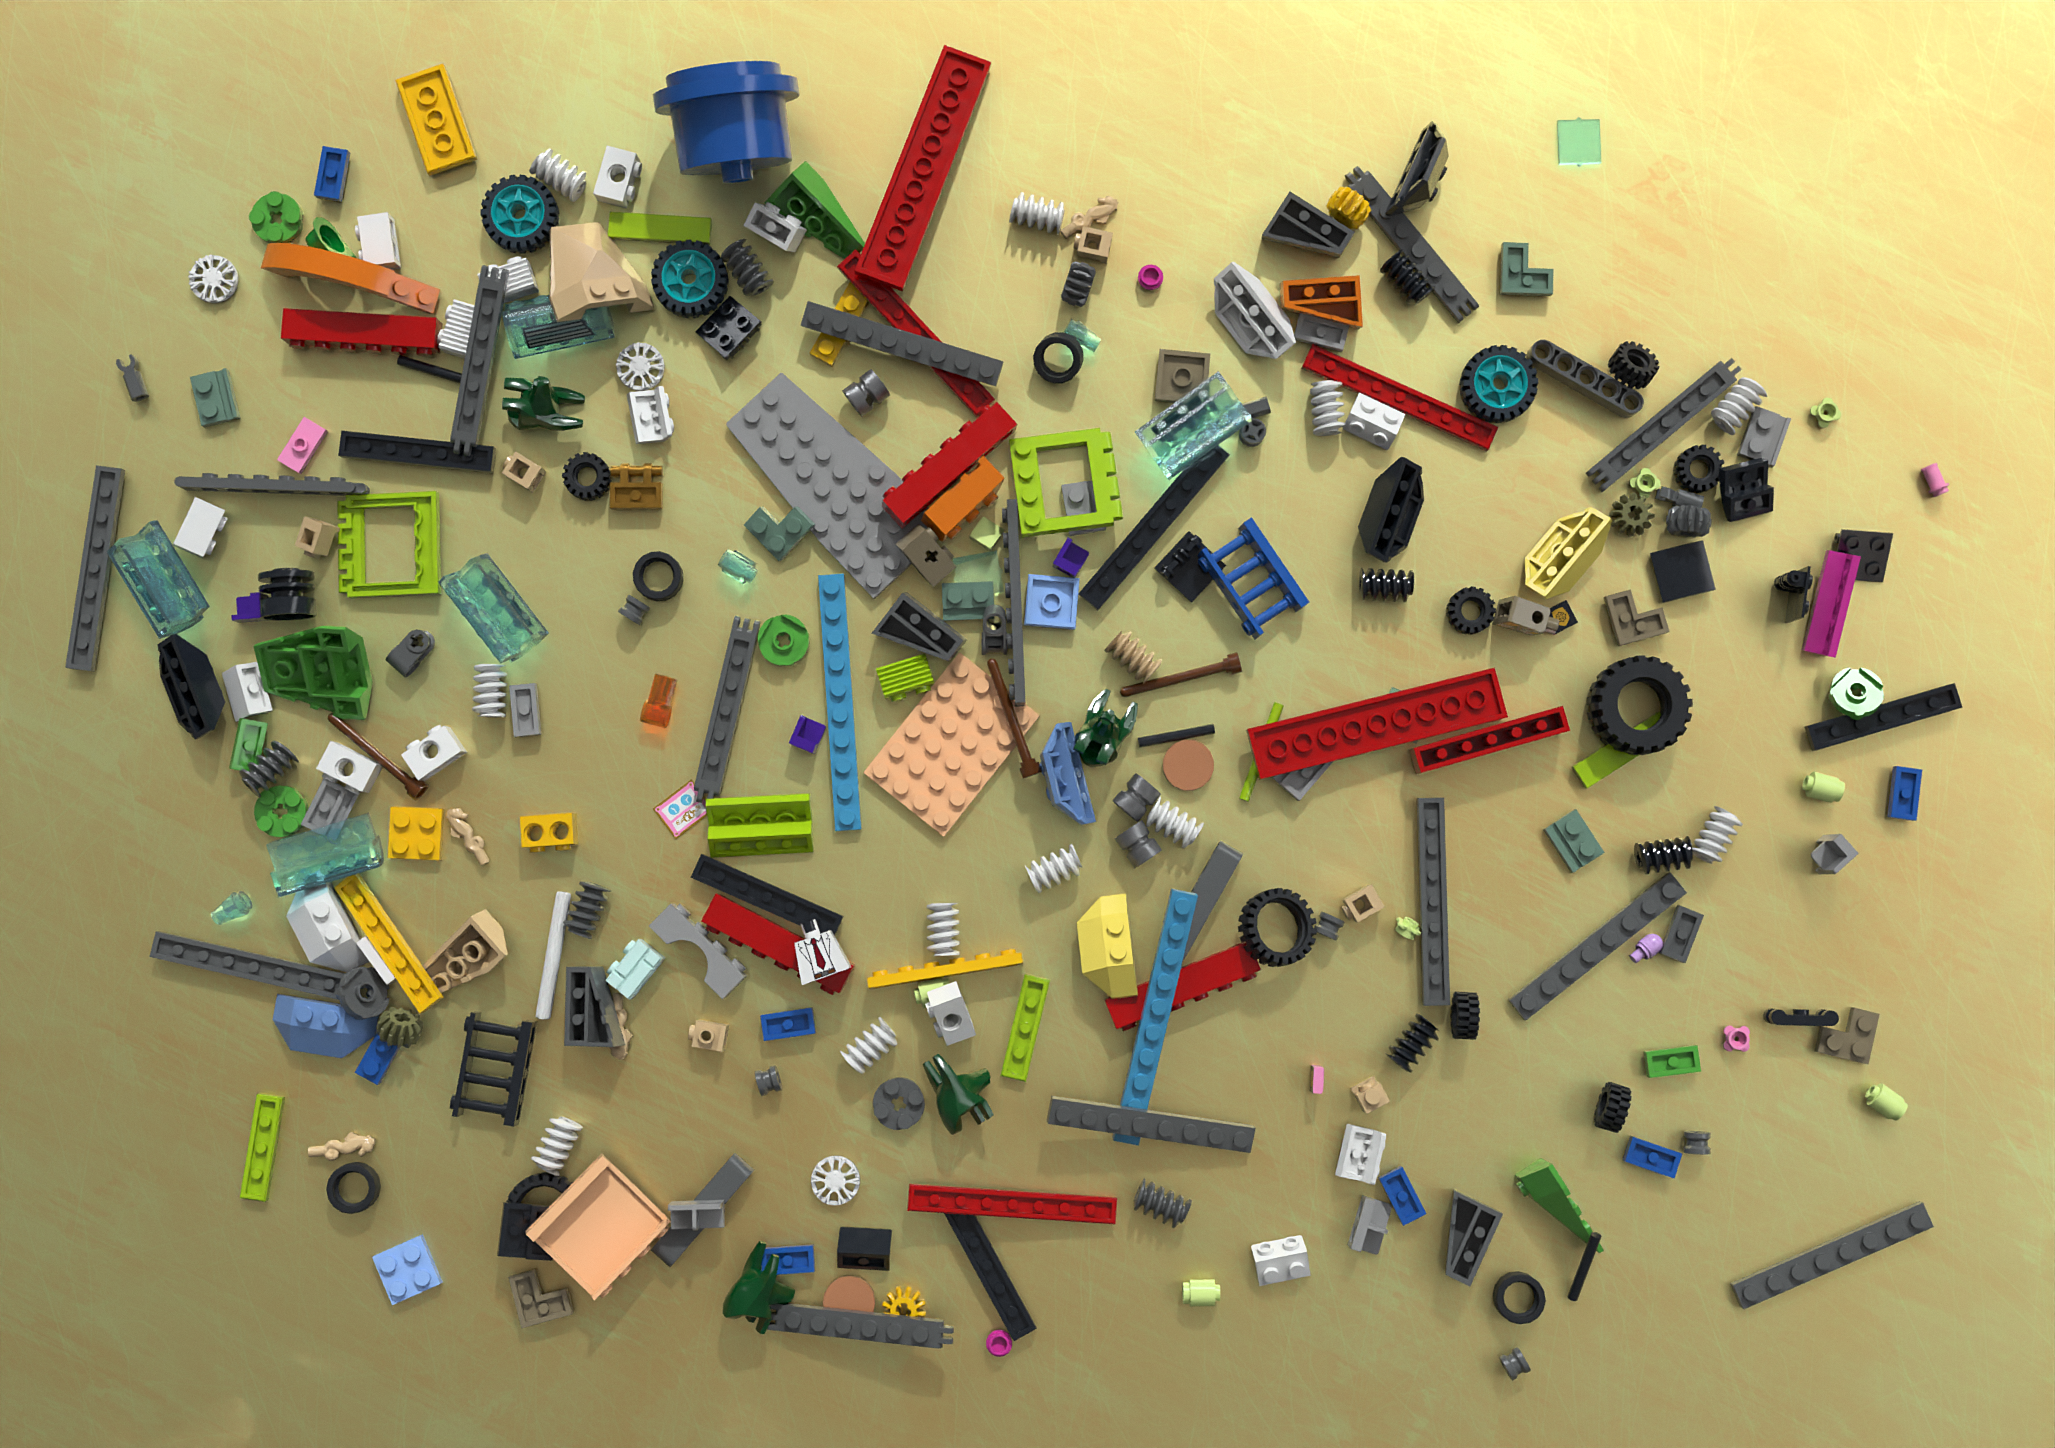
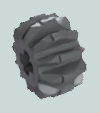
[1061,261,1096,307]
[1666,505,1712,538]

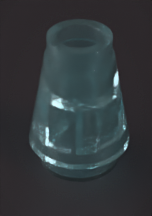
[1064,319,1101,352]
[211,891,252,925]

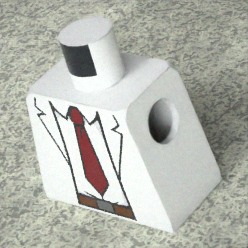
[795,919,851,985]

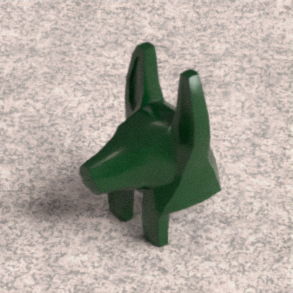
[502,376,585,431]
[1073,689,1138,767]
[923,1054,994,1135]
[723,1241,795,1334]

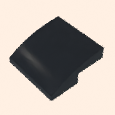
[1719,458,1774,522]
[1650,540,1716,603]
[497,1202,553,1261]

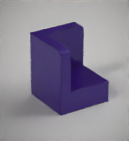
[1052,537,1089,578]
[231,592,270,623]
[789,715,826,754]

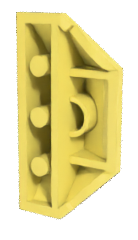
[1525,507,1612,599]
[1077,894,1138,999]

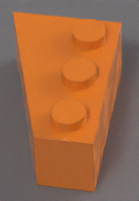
[1279,275,1363,329]
[921,456,1005,542]

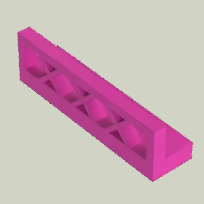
[1802,550,1861,658]

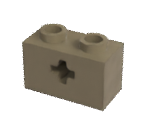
[895,524,956,587]

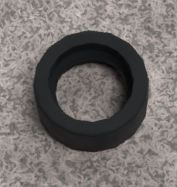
[1033,332,1084,384]
[633,551,684,602]
[326,1162,381,1214]
[1493,1271,1546,1324]

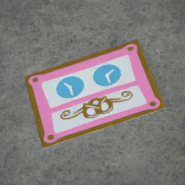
[653,779,707,839]

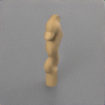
[1060,196,1119,239]
[446,808,490,866]
[609,993,633,1060]
[308,1132,376,1161]

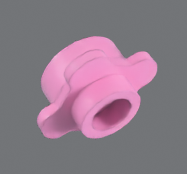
[1723,1026,1750,1052]

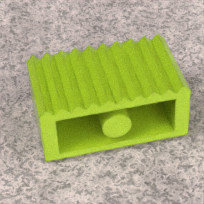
[876,653,935,702]

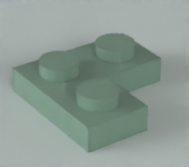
[1500,242,1554,296]
[744,506,815,561]

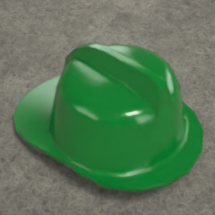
[305,217,356,258]

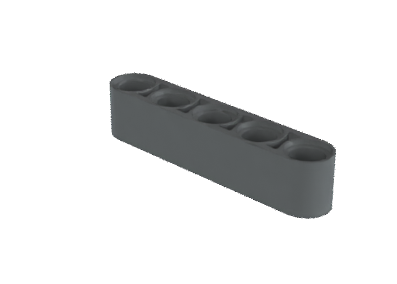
[1526,339,1644,418]
[1182,841,1243,962]
[651,1153,754,1267]

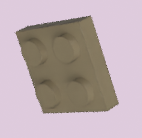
[1155,349,1210,404]

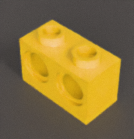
[520,813,578,853]

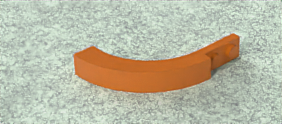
[261,243,440,314]

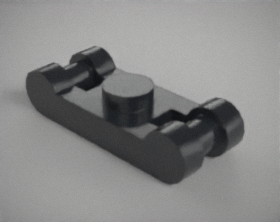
[1763,1008,1839,1026]

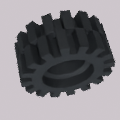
[1608,341,1660,389]
[1673,444,1724,493]
[562,452,612,501]
[1446,586,1496,634]
[1450,992,1480,1040]
[1594,1082,1632,1133]

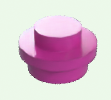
[1138,265,1163,290]
[986,1330,1012,1357]

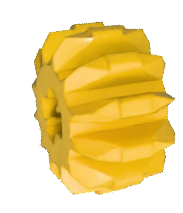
[1326,187,1371,229]
[882,1286,926,1317]

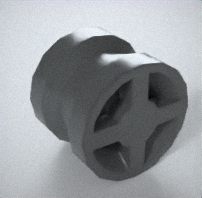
[1239,418,1266,447]
[618,595,650,625]
[1314,911,1345,941]
[755,1065,782,1096]
[1684,1131,1711,1155]
[1499,1347,1531,1381]

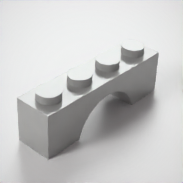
[649,903,747,999]

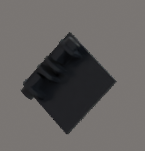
[695,296,762,361]
[1834,529,1893,582]
[1154,531,1226,603]
[1774,566,1813,623]

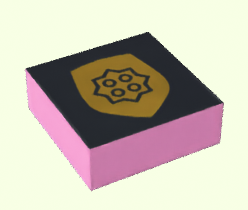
[1549,600,1578,635]
[1310,1065,1324,1094]

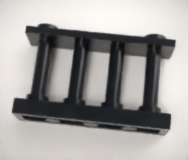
[450,1011,538,1127]

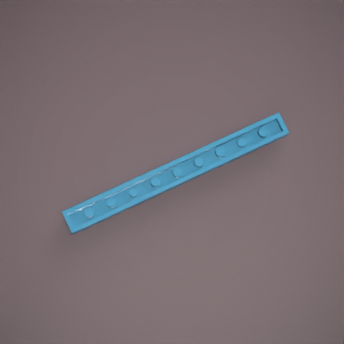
[818,574,862,831]
[1112,888,1198,1146]

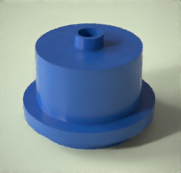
[653,61,800,183]

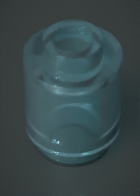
[718,549,758,585]

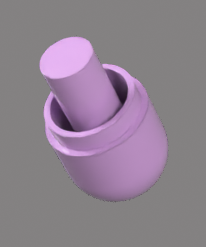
[1629,934,1663,963]

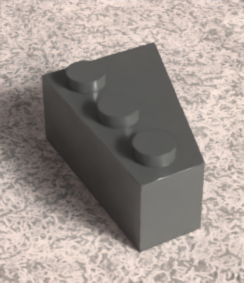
[1261,191,1355,258]
[871,592,967,661]
[564,966,625,1047]
[1445,1189,1503,1286]

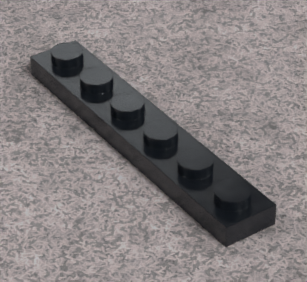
[338,430,496,473]
[1805,683,1963,751]
[691,854,844,936]
[944,1213,1037,1341]

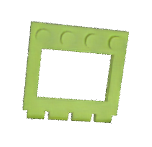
[1009,428,1123,538]
[337,491,441,598]

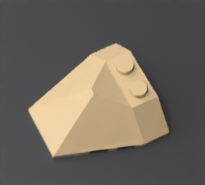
[549,222,654,322]

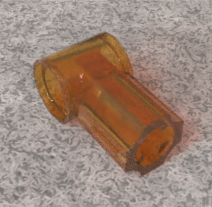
[640,674,677,728]

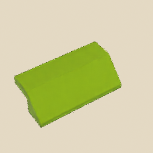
[706,793,814,858]

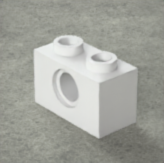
[593,146,642,209]
[401,725,467,781]
[316,741,382,795]
[925,981,976,1046]

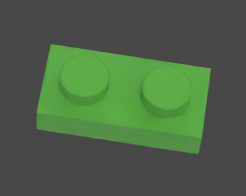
[229,718,268,772]
[1643,1045,1701,1078]

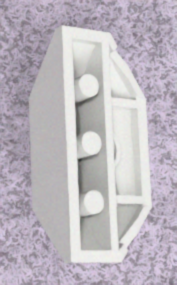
[1214,262,1296,359]
[286,869,370,972]

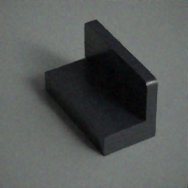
[837,1227,892,1271]

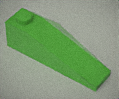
[764,161,865,259]
[1515,1158,1604,1253]

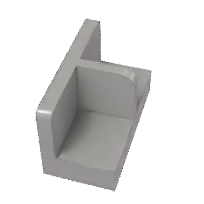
[1811,834,1859,875]
[1347,1195,1392,1255]
[668,1200,725,1231]

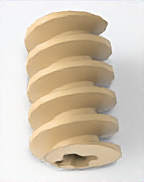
[1104,631,1162,685]

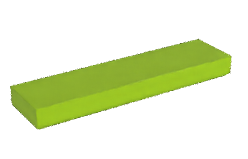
[608,212,712,245]
[1572,712,1661,789]
[1001,974,1050,1082]
[240,1093,285,1202]

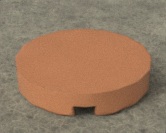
[1163,740,1214,791]
[823,1275,875,1312]

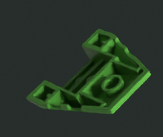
[253,626,373,720]

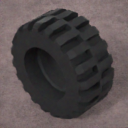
[1586,655,1693,755]

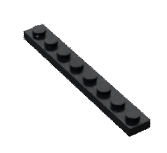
[1078,438,1230,611]

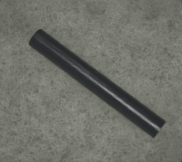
[397,355,462,383]
[1138,724,1215,748]
[1567,1232,1602,1301]

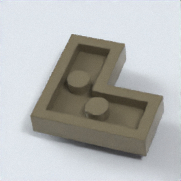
[1604,589,1670,646]
[1815,1007,1880,1064]
[508,1269,574,1328]

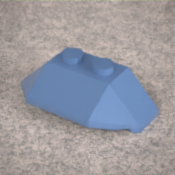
[1040,722,1096,825]
[273,994,380,1058]

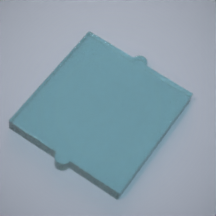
[1557,117,1601,167]
[953,550,1004,594]

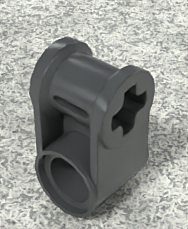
[982,604,1007,655]
[385,629,435,678]

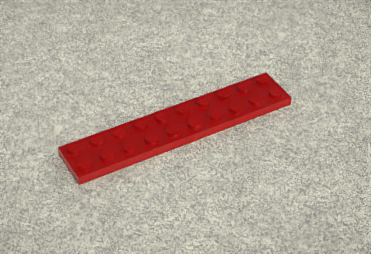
[855,45,991,291]
[1246,668,1508,780]

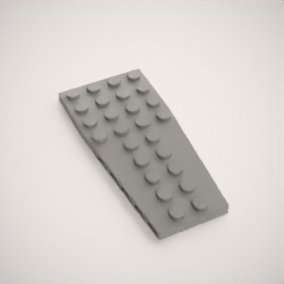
[726,373,938,599]

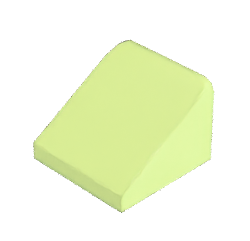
[969,517,1005,551]

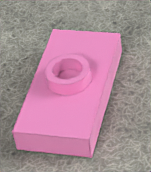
[277,417,328,474]

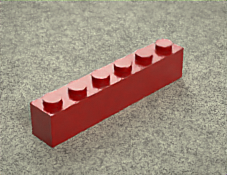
[281,308,442,357]
[882,402,1018,529]
[1409,706,1570,774]
[701,893,855,995]
[1104,942,1261,1031]

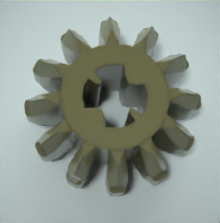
[1609,493,1655,537]
[376,1007,423,1049]

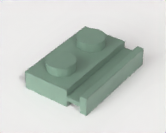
[190,368,241,428]
[942,581,994,621]
[1543,809,1605,873]

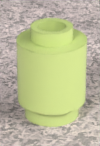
[1802,772,1845,803]
[913,977,950,1008]
[1865,1083,1908,1121]
[1182,1279,1220,1307]

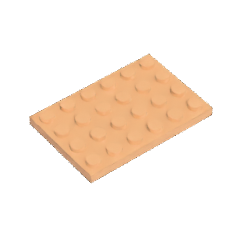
[863,652,1040,836]

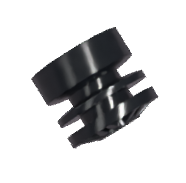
[258,568,317,621]

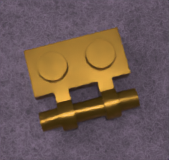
[610,463,663,509]

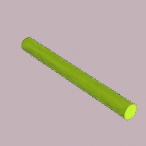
[1239,702,1284,802]

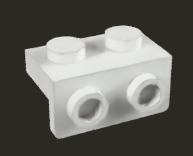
[627,386,674,444]
[1343,393,1405,450]
[1335,1124,1386,1185]
[1251,1235,1311,1286]

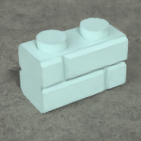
[606,939,665,1000]

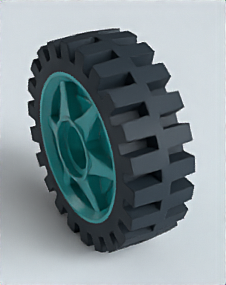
[480,174,559,254]
[651,239,729,318]
[1459,345,1538,423]

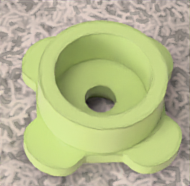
[1810,398,1841,428]
[1629,468,1661,498]
[1395,917,1421,940]

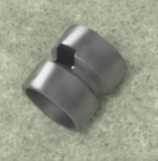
[842,369,890,417]
[1112,773,1161,822]
[1114,820,1162,869]

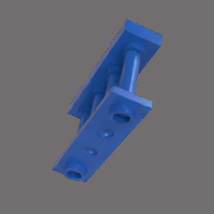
[1197,517,1309,640]

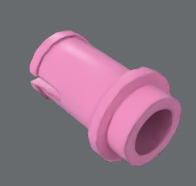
[1921,463,1949,497]

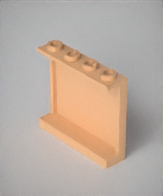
[526,1153,671,1301]

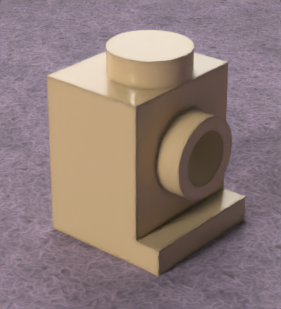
[1073,226,1113,264]
[502,451,546,493]
[295,517,340,559]
[1341,884,1385,923]
[688,1020,729,1052]
[1351,1076,1390,1114]

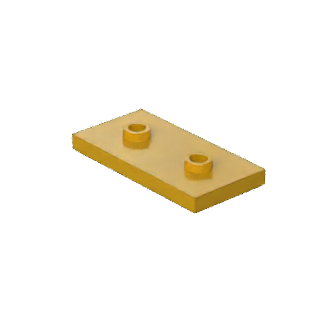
[395,64,477,176]

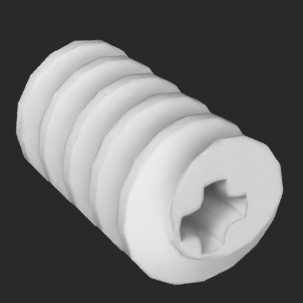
[529,148,586,202]
[1009,192,1065,235]
[1711,377,1767,435]
[1310,380,1345,436]
[472,664,507,718]
[1146,797,1204,849]
[1692,806,1743,864]
[1025,844,1082,893]
[927,903,960,956]
[840,1017,897,1074]
[531,1116,583,1176]

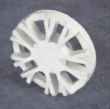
[188,255,238,303]
[616,342,665,391]
[811,1156,860,1205]

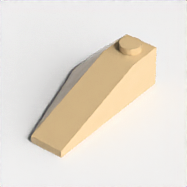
[422,909,508,993]

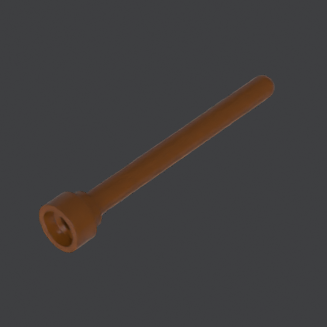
[1120,652,1242,697]
[987,659,1042,779]
[327,713,429,801]

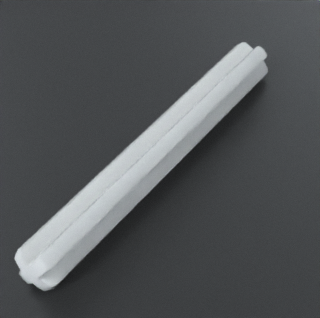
[535,891,571,1020]

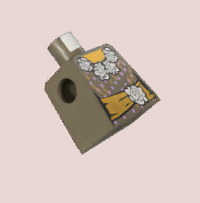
[1492,596,1559,636]

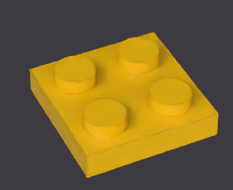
[388,807,445,860]

